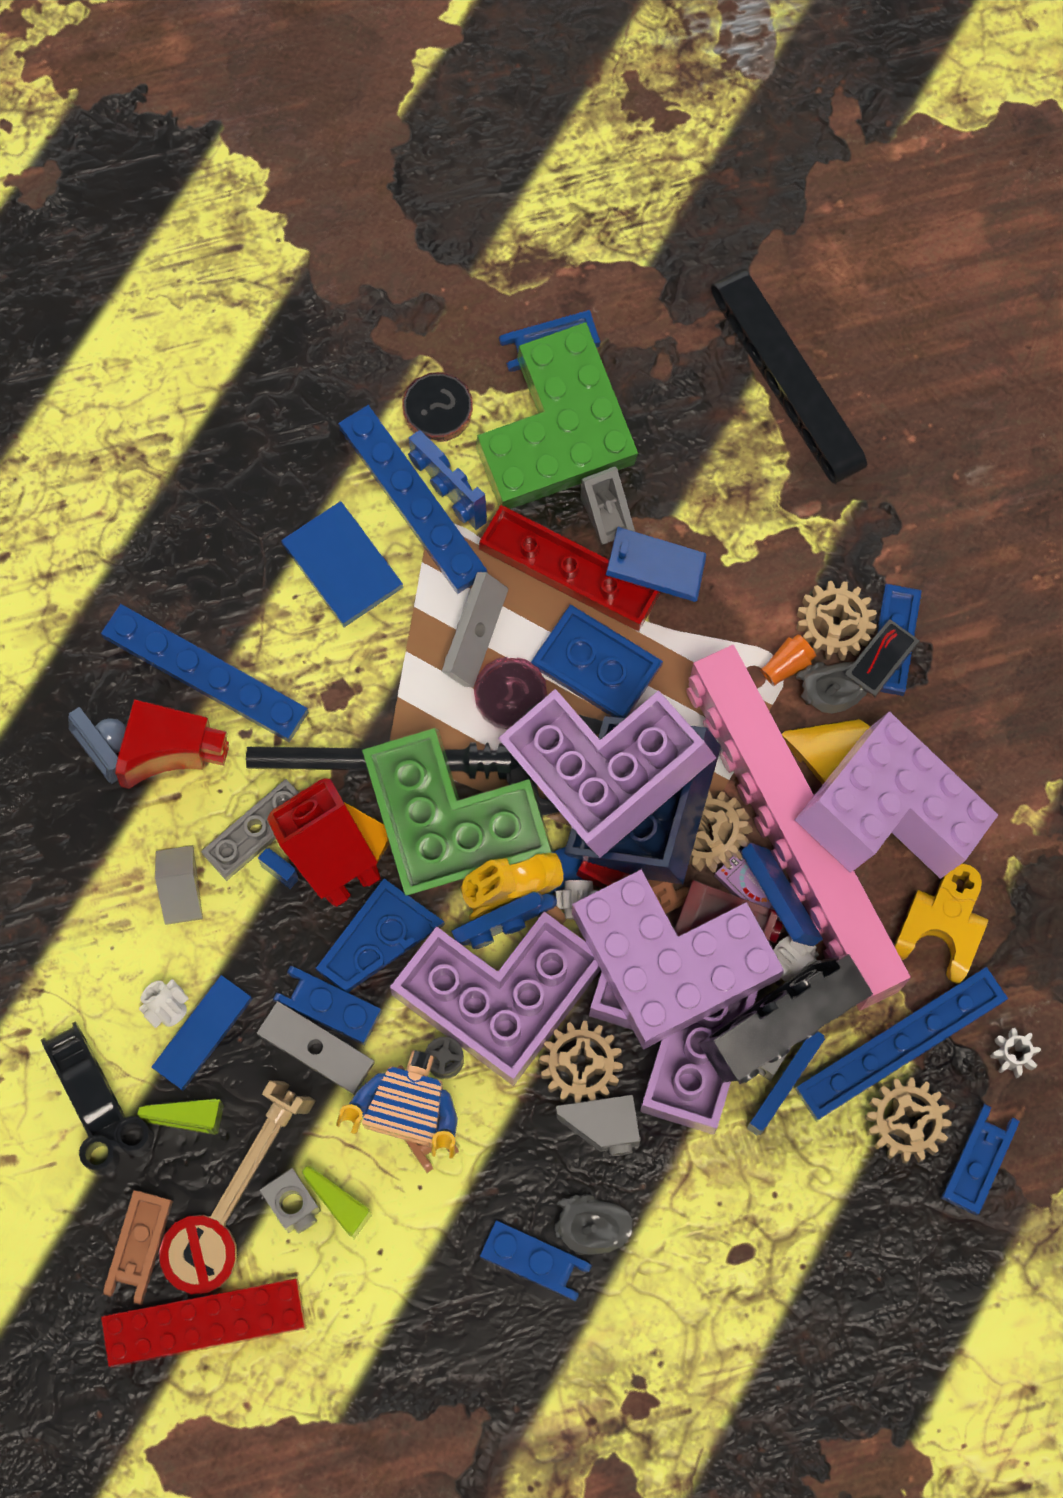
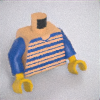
[336,1050,458,1159]

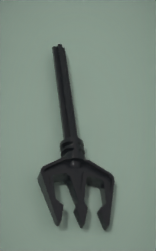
[246,705,603,817]

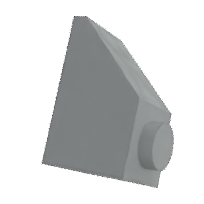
[556,1095,640,1156]

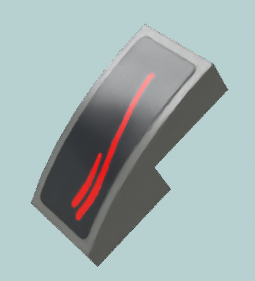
[845,619,920,698]

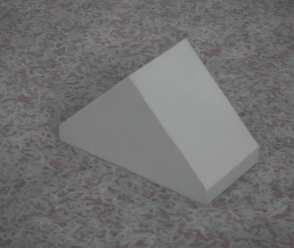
[580,467,635,545]
[155,845,203,925]

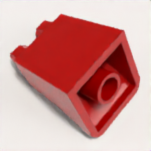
[115,699,229,789]
[267,778,381,907]

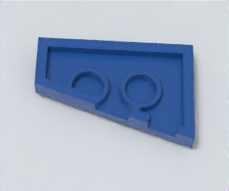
[408,430,487,530]
[316,879,445,993]

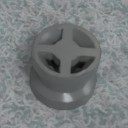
[425,1037,464,1079]

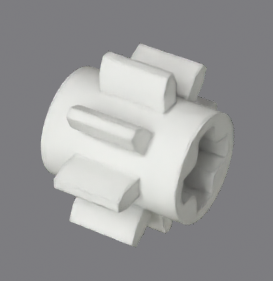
[555,880,598,919]
[773,936,819,982]
[139,980,189,1028]
[990,1028,1041,1078]

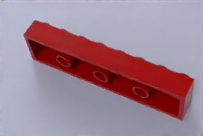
[479,505,660,632]
[101,1278,306,1368]

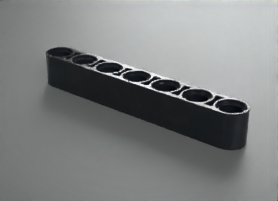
[711,268,867,484]

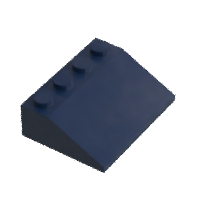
[564,716,721,884]

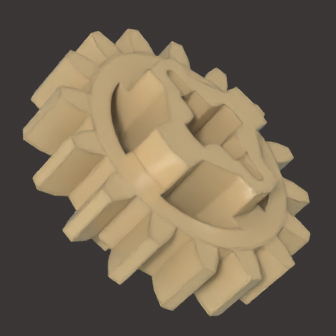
[796,581,877,661]
[689,791,753,873]
[540,1021,623,1103]
[865,1077,951,1163]

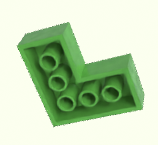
[476,322,638,509]
[362,728,553,896]

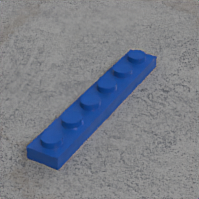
[339,405,487,594]
[101,604,309,743]
[795,967,1008,1122]

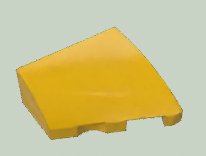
[782,719,870,785]

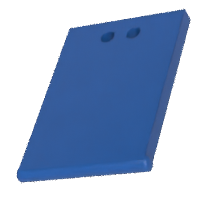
[606,527,707,602]

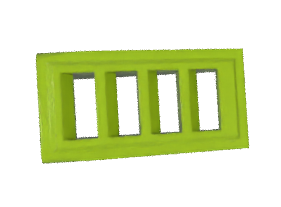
[137,1099,224,1135]
[302,1166,372,1239]

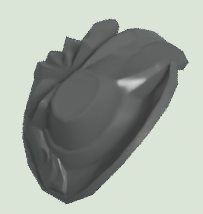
[795,662,867,714]
[554,1195,633,1255]

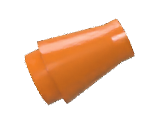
[760,634,816,686]

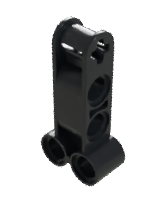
[41,1021,155,1176]

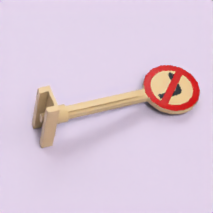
[159,1080,316,1294]

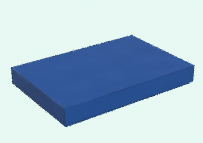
[281,501,403,628]
[531,604,663,718]

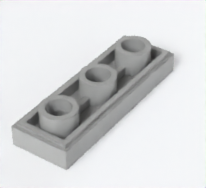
[442,572,509,687]
[201,779,299,881]
[257,1001,375,1095]

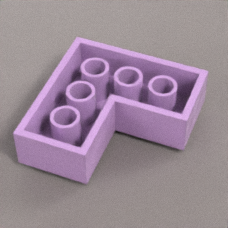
[498,689,716,858]
[795,711,998,879]
[572,870,784,1049]
[390,912,601,1086]
[589,972,758,1135]

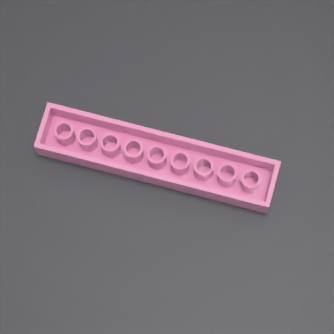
[686,644,911,1011]

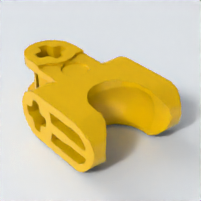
[460,852,564,922]
[894,864,988,984]

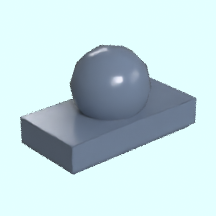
[68,707,126,784]

